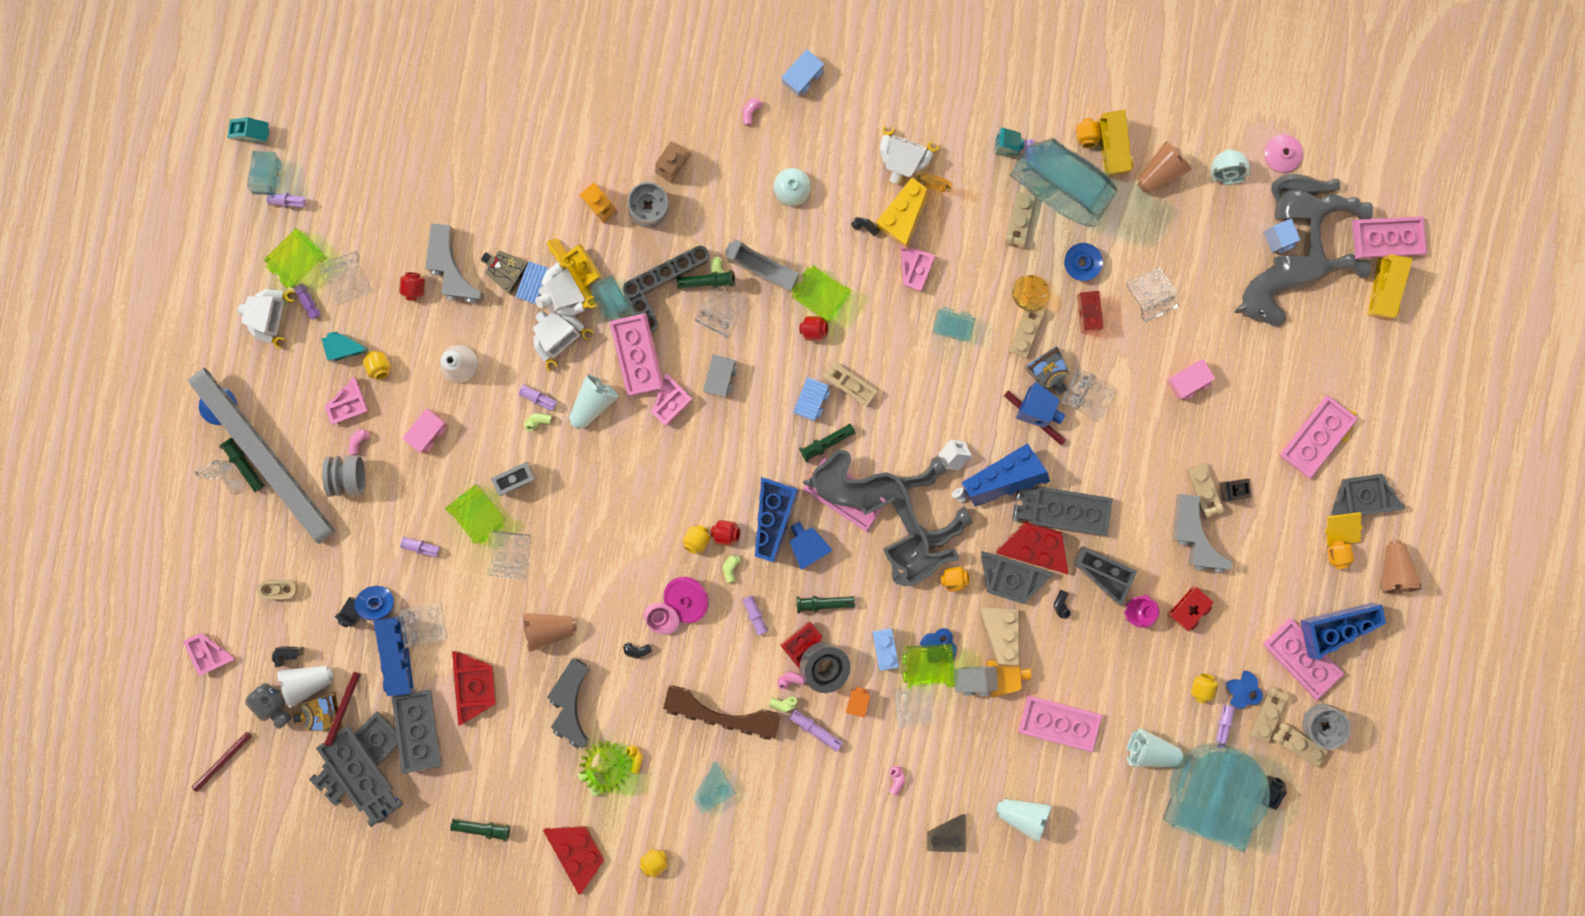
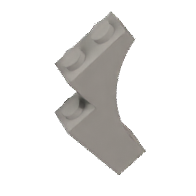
[425,223,484,303]
[725,239,799,292]
[1172,494,1232,573]

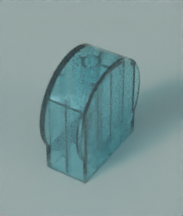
[1009,138,1118,227]
[1163,743,1269,852]

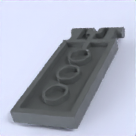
[1012,486,1113,536]
[309,711,398,807]
[316,725,404,827]

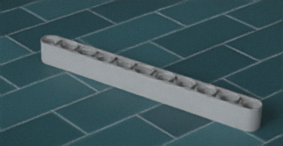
[188,367,335,544]

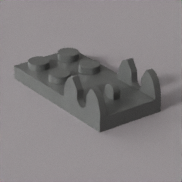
[392,690,443,774]

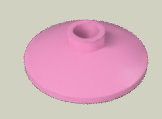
[1264,134,1303,173]

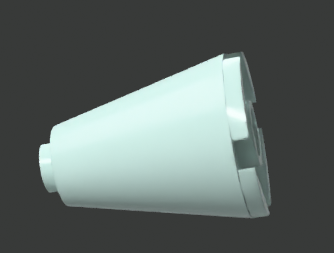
[569,374,618,429]
[1127,728,1183,767]
[996,799,1052,842]

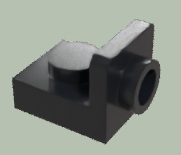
[335,597,360,628]
[272,646,304,667]
[1258,775,1287,810]

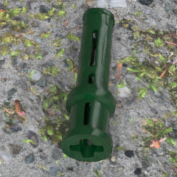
[676,270,736,289]
[799,423,856,463]
[219,438,265,493]
[796,595,855,614]
[450,819,511,842]

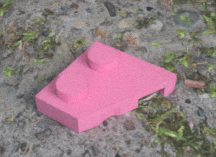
[900,245,936,292]
[652,373,693,426]
[325,377,369,425]
[183,633,235,676]

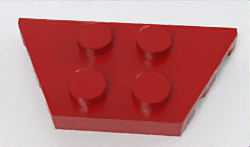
[996,522,1068,574]
[452,651,496,726]
[543,826,604,895]

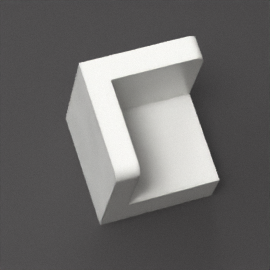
[939,439,972,471]

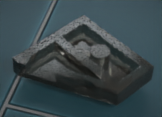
[927,814,966,852]

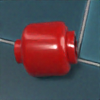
[399,272,425,301]
[799,316,829,341]
[711,520,740,546]

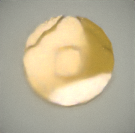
[915,172,953,192]
[1012,275,1051,311]

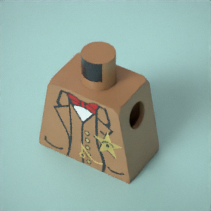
[655,141,691,183]

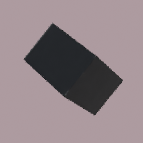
[1219,478,1252,501]

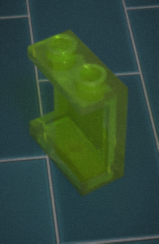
[263,228,328,289]
[791,265,852,324]
[445,484,506,545]
[902,644,954,689]

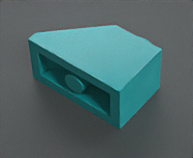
[227,117,269,142]
[995,127,1024,156]
[321,331,369,362]

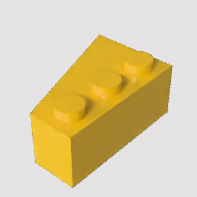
[1096,109,1134,177]
[876,178,929,251]
[1367,254,1413,320]

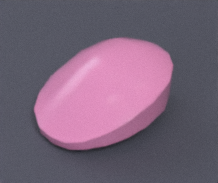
[643,603,679,634]

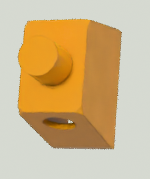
[579,182,617,223]
[986,659,1032,698]

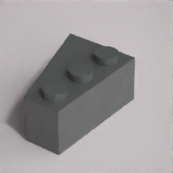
[1073,546,1137,606]

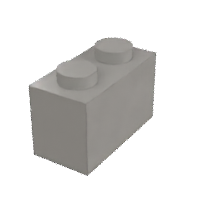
[703,354,738,398]
[491,462,537,496]
[953,666,998,696]

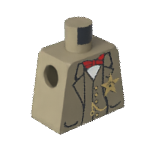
[481,250,528,295]

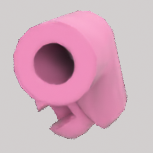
[743,98,762,125]
[349,429,370,455]
[777,672,804,690]
[889,766,906,796]

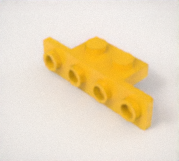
[546,238,601,306]

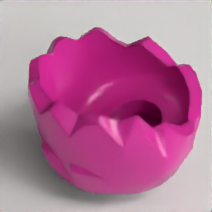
[1124,594,1160,628]

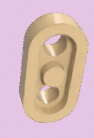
[257,579,298,600]

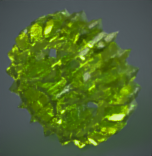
[579,741,631,794]

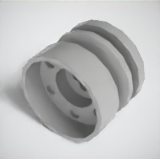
[628,182,668,228]
[322,455,365,497]
[1302,704,1351,749]

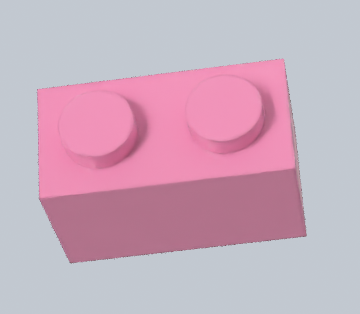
[1167,359,1215,400]
[402,408,448,453]

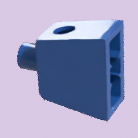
[1016,382,1065,428]
[789,521,832,570]

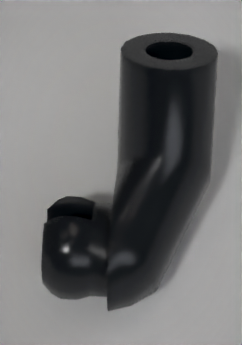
[851,217,880,236]
[1053,589,1071,619]
[623,642,653,659]

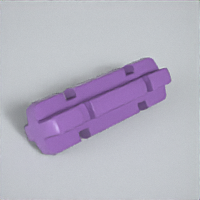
[294,283,321,320]

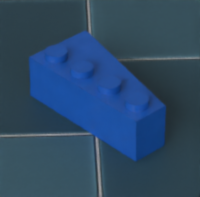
[961,443,1050,507]
[755,477,800,563]
[1300,603,1386,660]
[373,616,414,697]

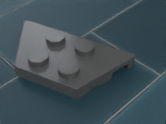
[1330,474,1405,516]
[981,551,1053,604]

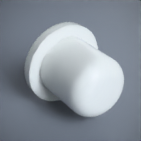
[952,487,967,503]

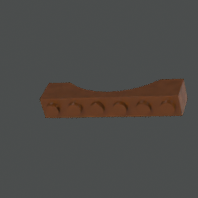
[663,684,781,740]

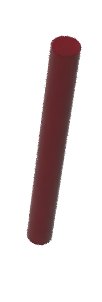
[1004,390,1066,446]
[324,672,361,747]
[192,732,252,792]

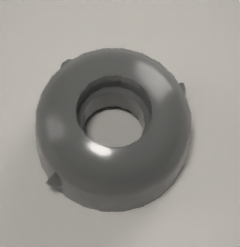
[800,642,851,693]

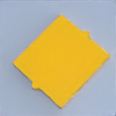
[1325,512,1363,546]

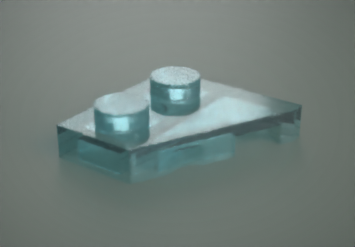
[692,762,736,814]

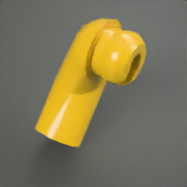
[625,745,643,774]

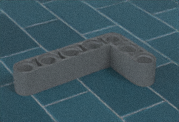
[623,245,710,333]

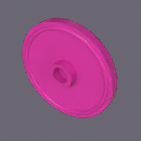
[663,576,709,623]

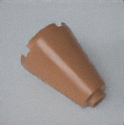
[1137,141,1192,193]
[1381,540,1422,594]
[523,613,577,652]

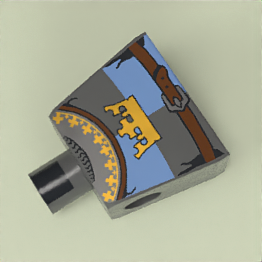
[1024,346,1069,395]

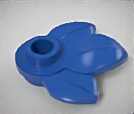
[920,628,957,663]
[1226,670,1263,709]

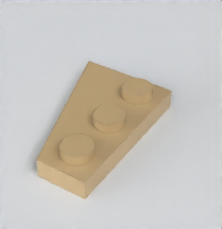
[979,607,1018,667]

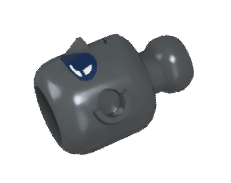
[245,683,291,729]

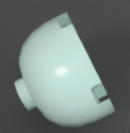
[1211,149,1251,185]
[773,168,811,207]

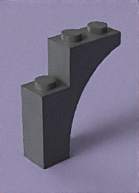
[547,657,590,749]

